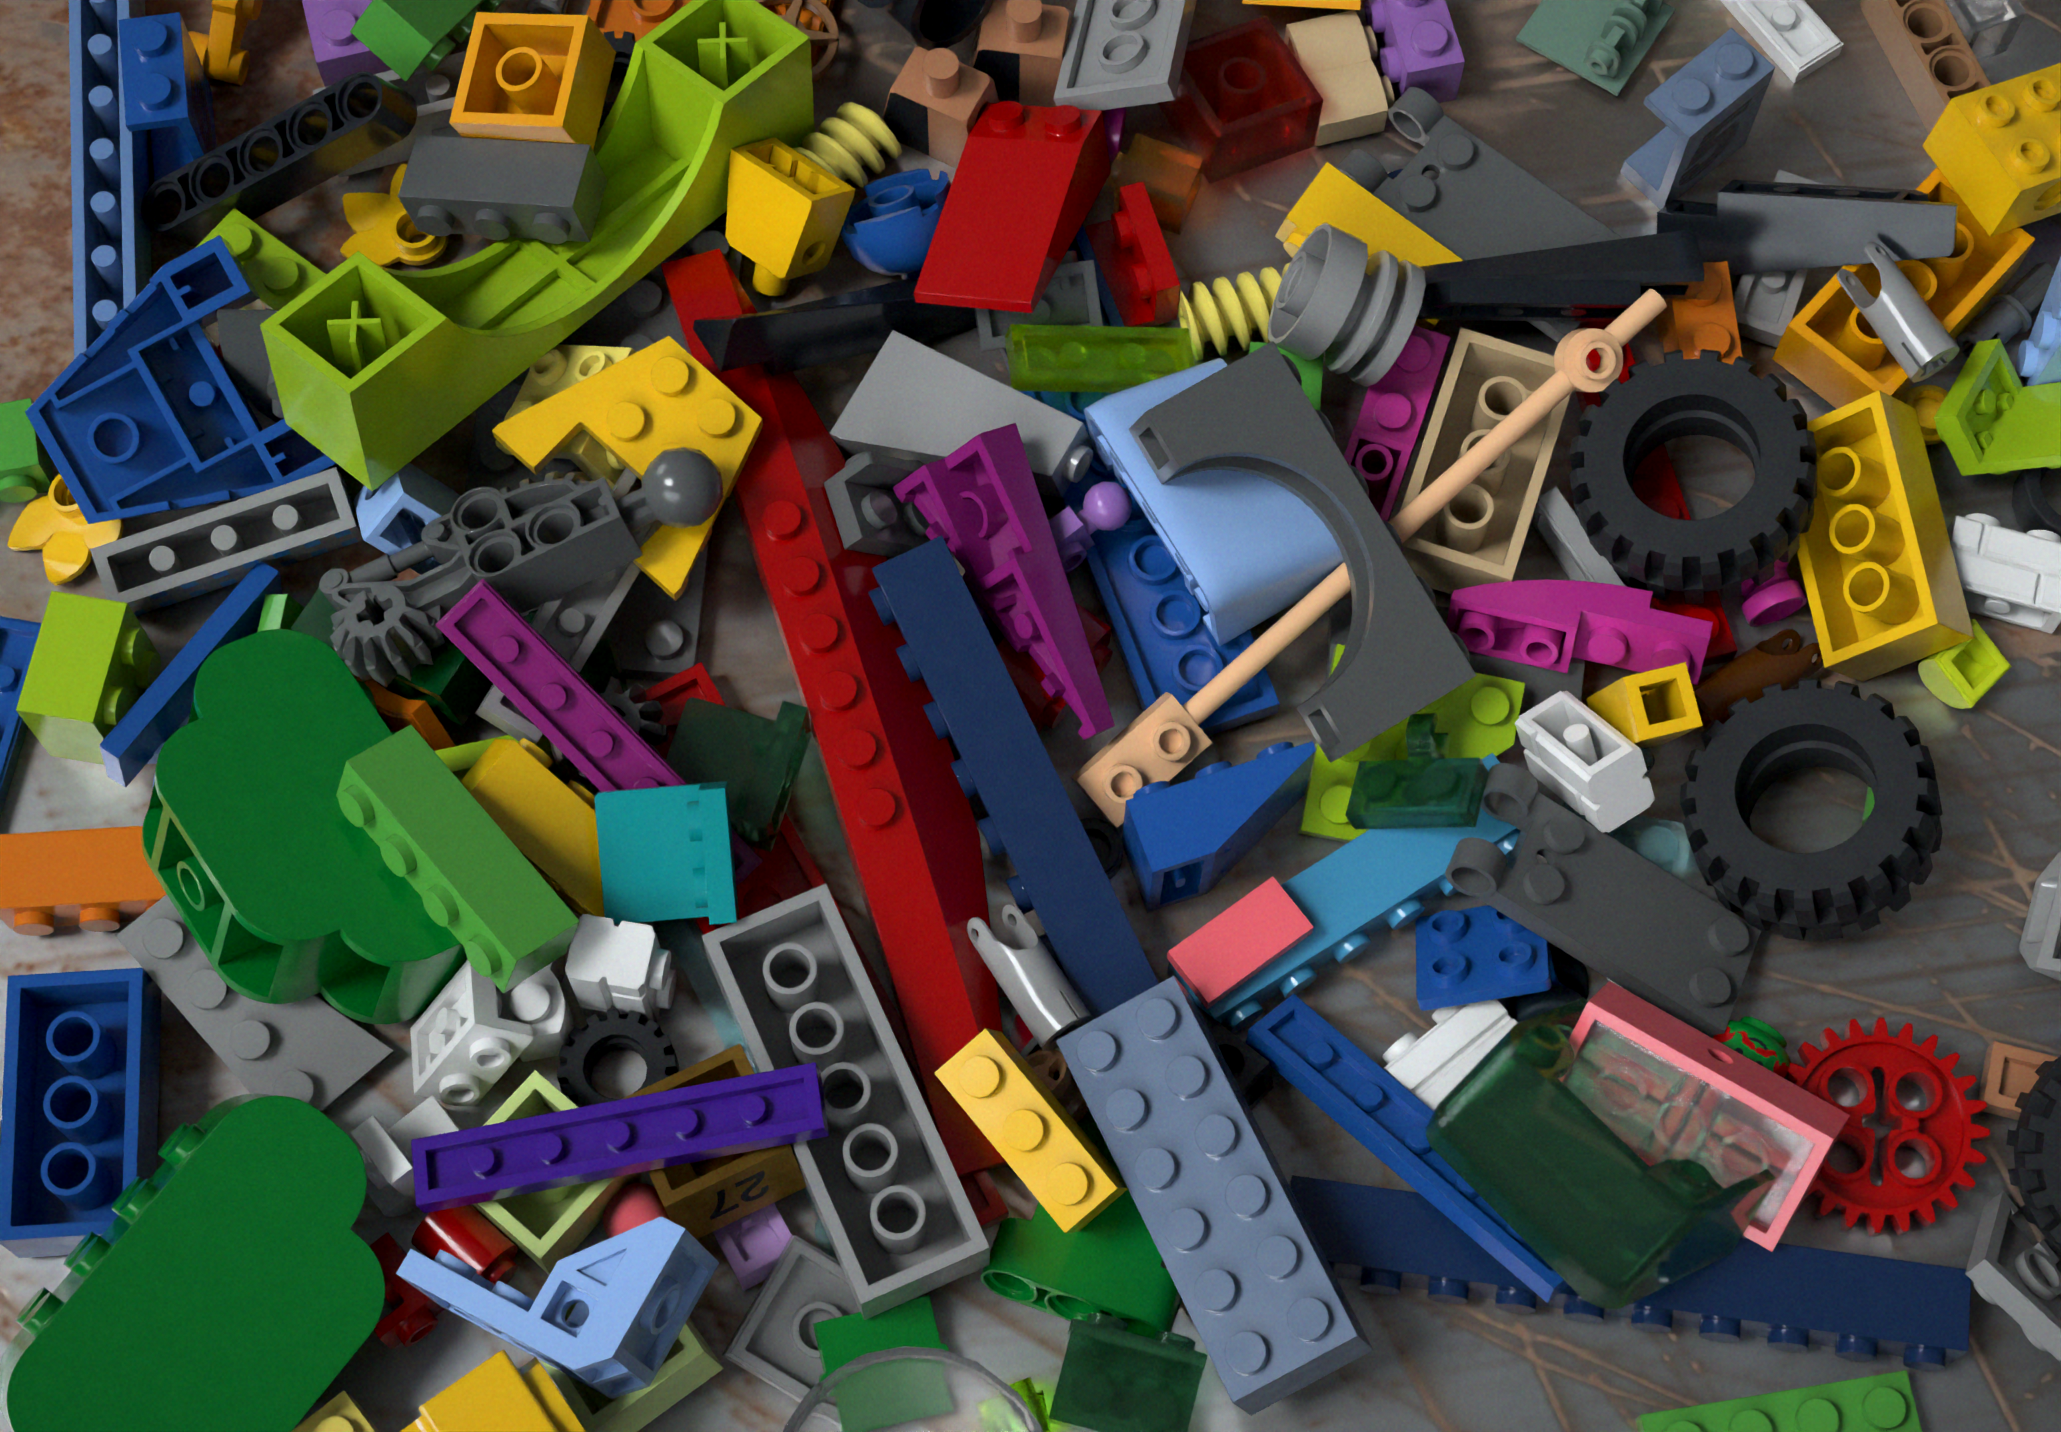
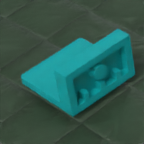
[594,781,739,925]

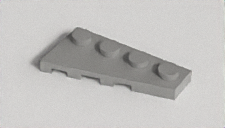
[116,895,394,1112]

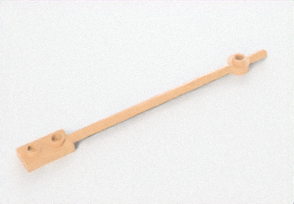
[1071,289,1667,828]

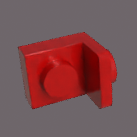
[369,1232,445,1349]

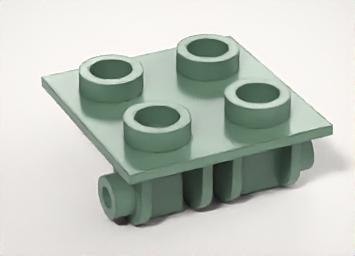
[1516,0,1676,96]

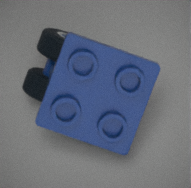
[1415,905,1589,1061]

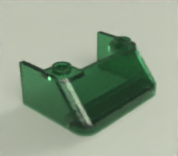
[1425,997,1776,1309]

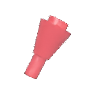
[603,1183,670,1238]

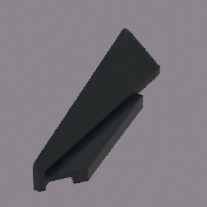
[1417,230,1704,322]
[693,279,977,376]

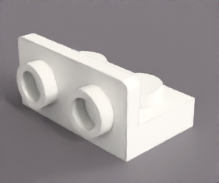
[410,959,533,1106]

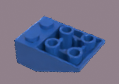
[1122,741,1316,913]

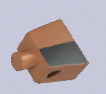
[969,0,1073,107]
[882,46,999,169]

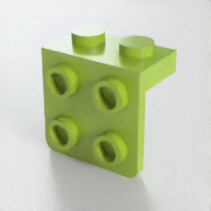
[1934,339,2061,476]

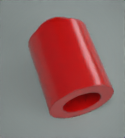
[411,1204,518,1285]

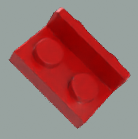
[1085,181,1181,333]

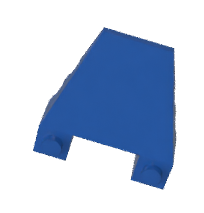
[25,235,341,524]

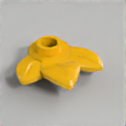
[340,163,449,267]
[7,474,124,586]

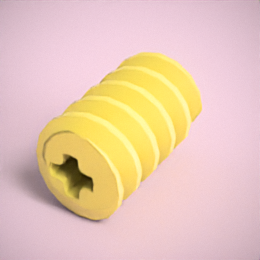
[792,102,902,189]
[1178,262,1291,361]

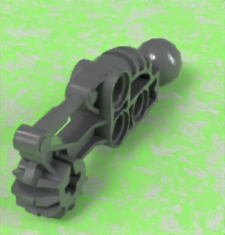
[319,447,723,687]

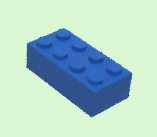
[0,968,162,1258]

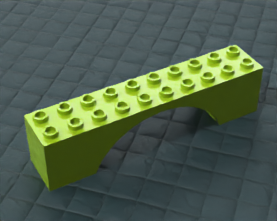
[260,0,815,492]

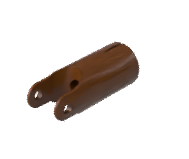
[1692,629,1824,733]

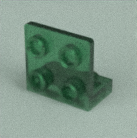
[666,697,812,852]
[1048,1313,1208,1432]

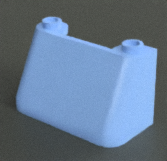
[1084,358,1344,646]

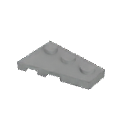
[1965,1191,2061,1362]

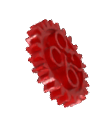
[1786,1017,1990,1237]

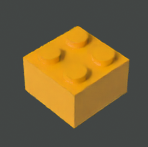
[449,12,616,150]

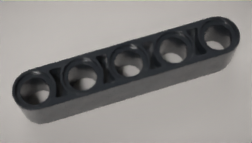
[141,71,418,247]

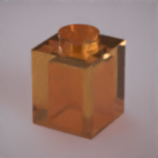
[1107,133,1204,235]

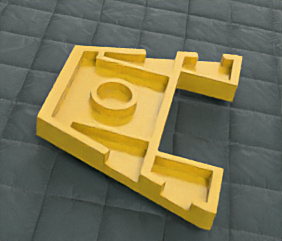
[492,336,763,601]

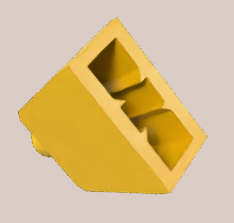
[725,137,855,296]

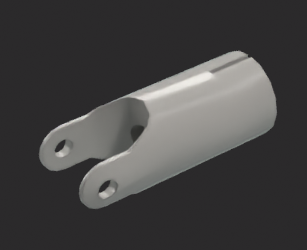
[1837,241,1959,382]
[967,904,1093,1051]

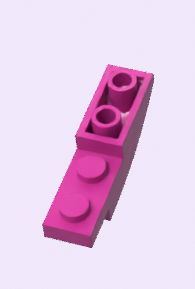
[1344,325,1451,522]
[1446,579,1713,685]

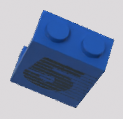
[118,12,217,182]

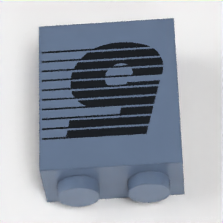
[1620,28,1776,210]

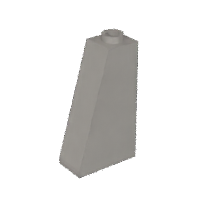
[830,330,1093,498]

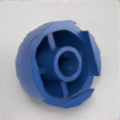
[841,169,951,280]

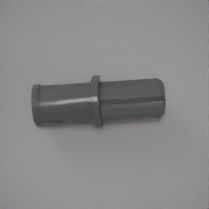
[1957,262,2055,358]

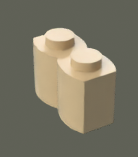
[1283,10,1394,147]

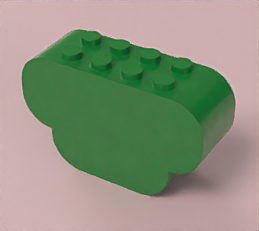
[141,629,467,1024]
[0,1093,385,1432]

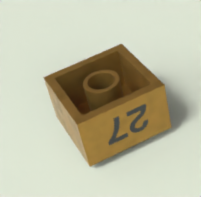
[620,1043,807,1240]

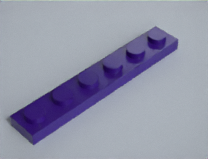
[411,1062,829,1213]

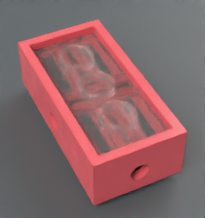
[1531,981,1850,1252]

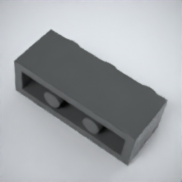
[398,135,608,244]

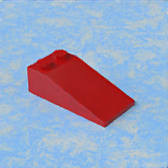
[914,101,1111,313]

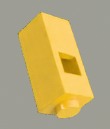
[1586,662,1703,750]

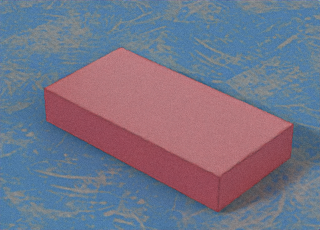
[1167,876,1314,1009]

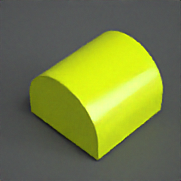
[1918,618,2012,709]

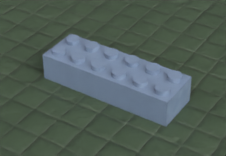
[1056,976,1373,1416]

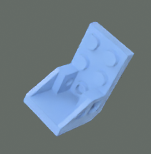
[396,1216,719,1399]

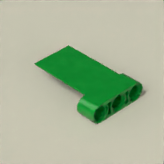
[980,1110,1182,1348]

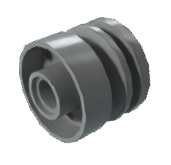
[1268,223,1426,387]

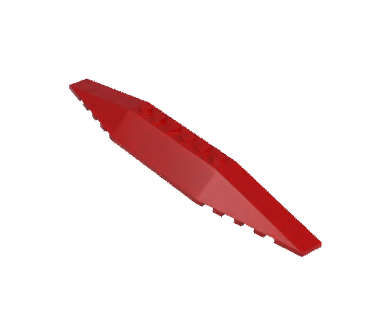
[661,248,1008,1178]

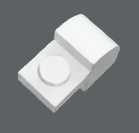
[350,1095,462,1217]

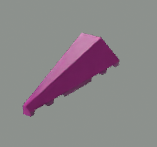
[893,423,1115,740]

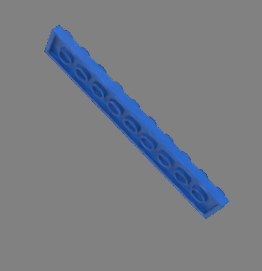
[1000,224,1280,736]

